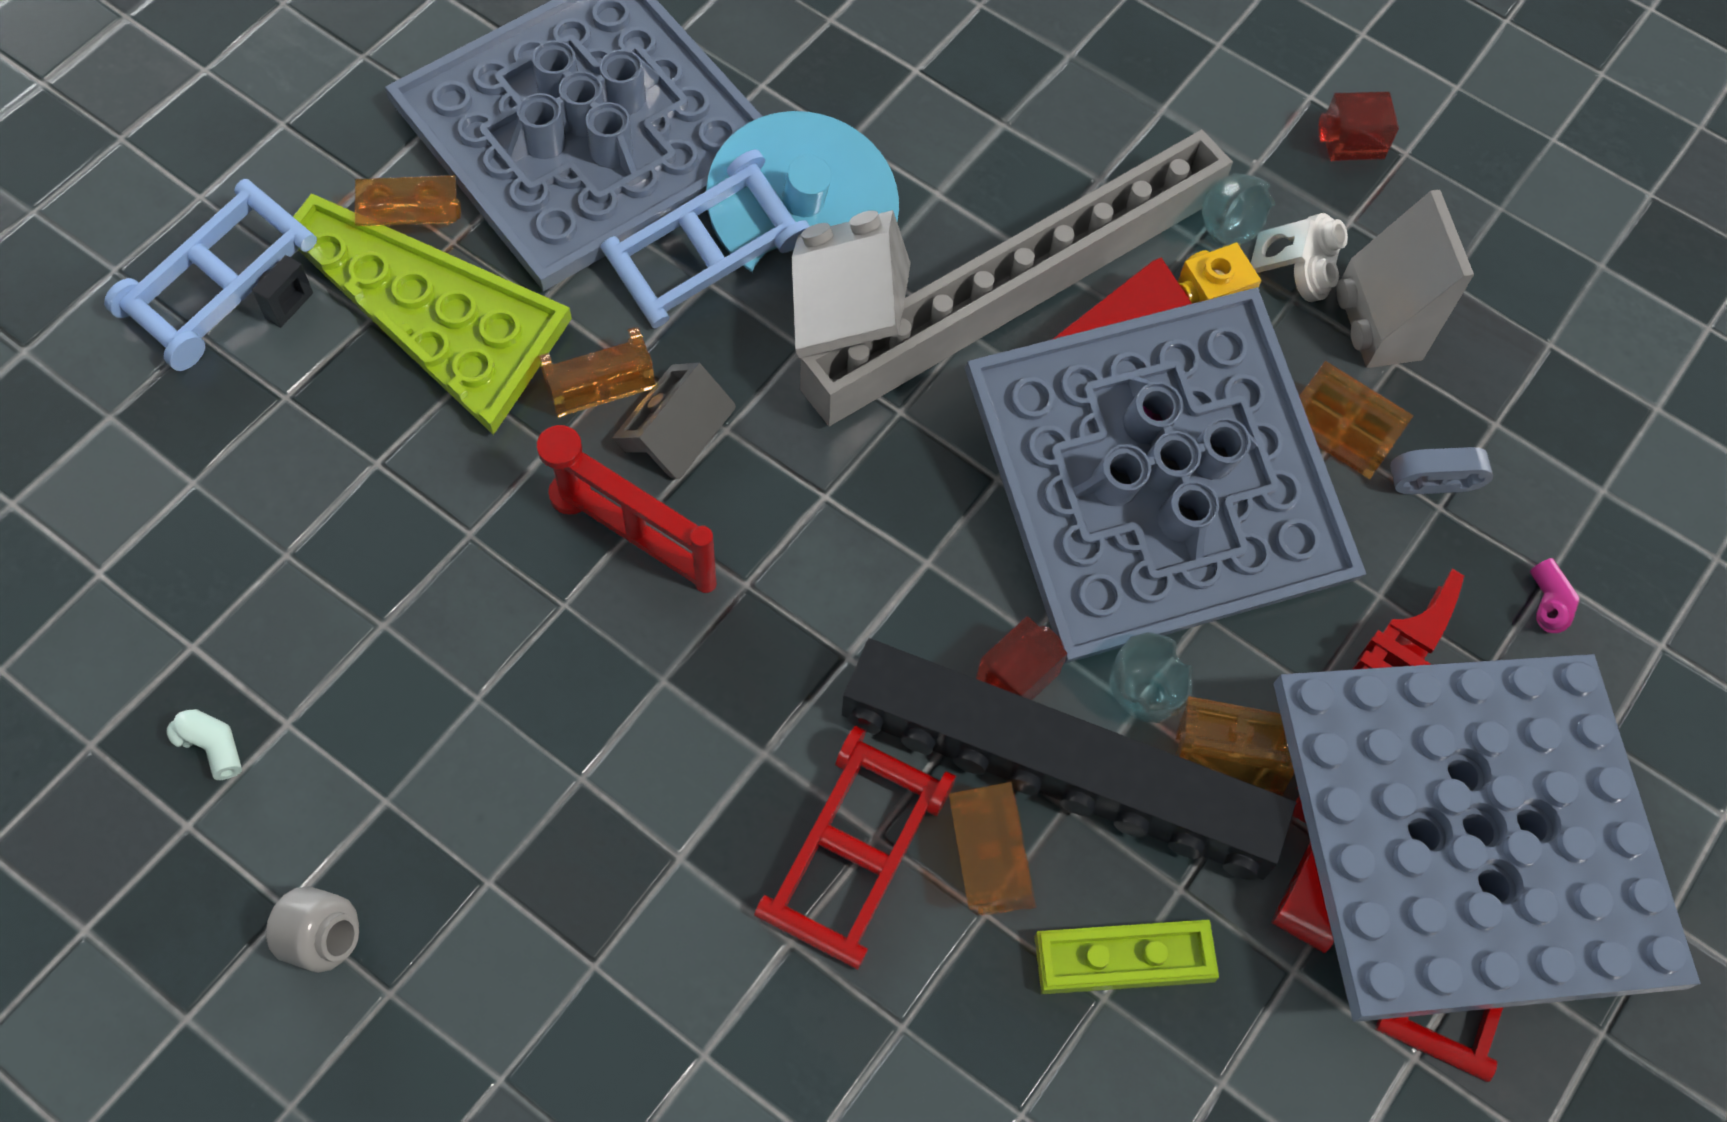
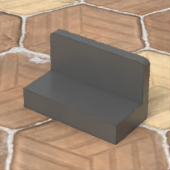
[612,362,736,479]

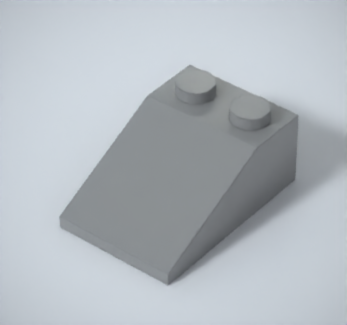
[1336,190,1474,368]
[792,210,911,358]

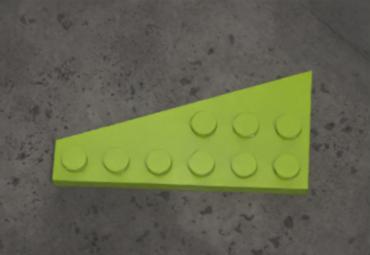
[293,193,572,435]

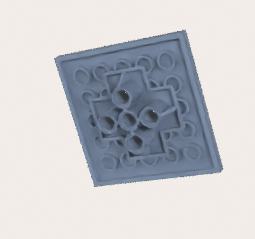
[385,0,763,292]
[965,287,1366,664]
[1273,654,1701,1022]

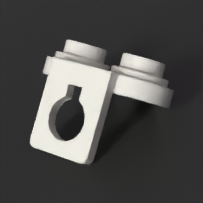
[1251,213,1348,302]

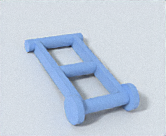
[600,149,810,328]
[104,179,317,371]

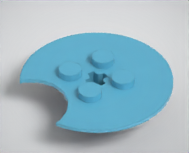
[706,111,899,273]

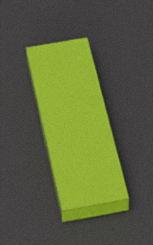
[1034,920,1219,995]

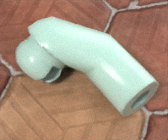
[167,709,242,780]

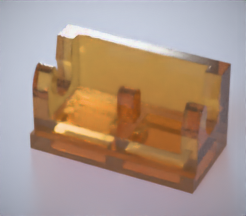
[538,327,655,417]
[1299,361,1414,479]
[1175,696,1294,796]
[949,782,1037,915]

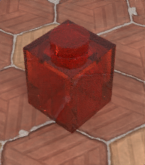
[1319,92,1399,161]
[976,616,1068,700]

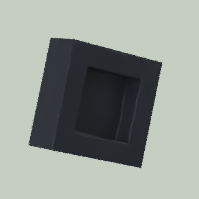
[252,255,313,328]

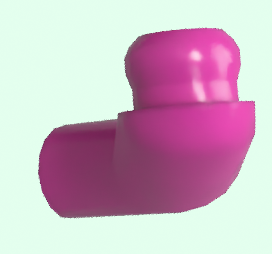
[1530,558,1579,633]

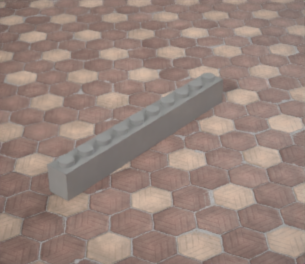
[800,129,1233,427]

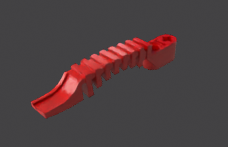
[1271,568,1464,953]

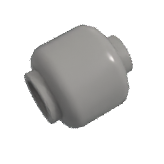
[266,886,359,973]

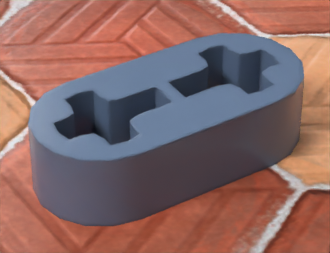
[1390,447,1493,495]

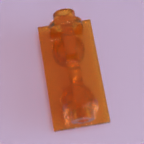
[355,175,461,226]

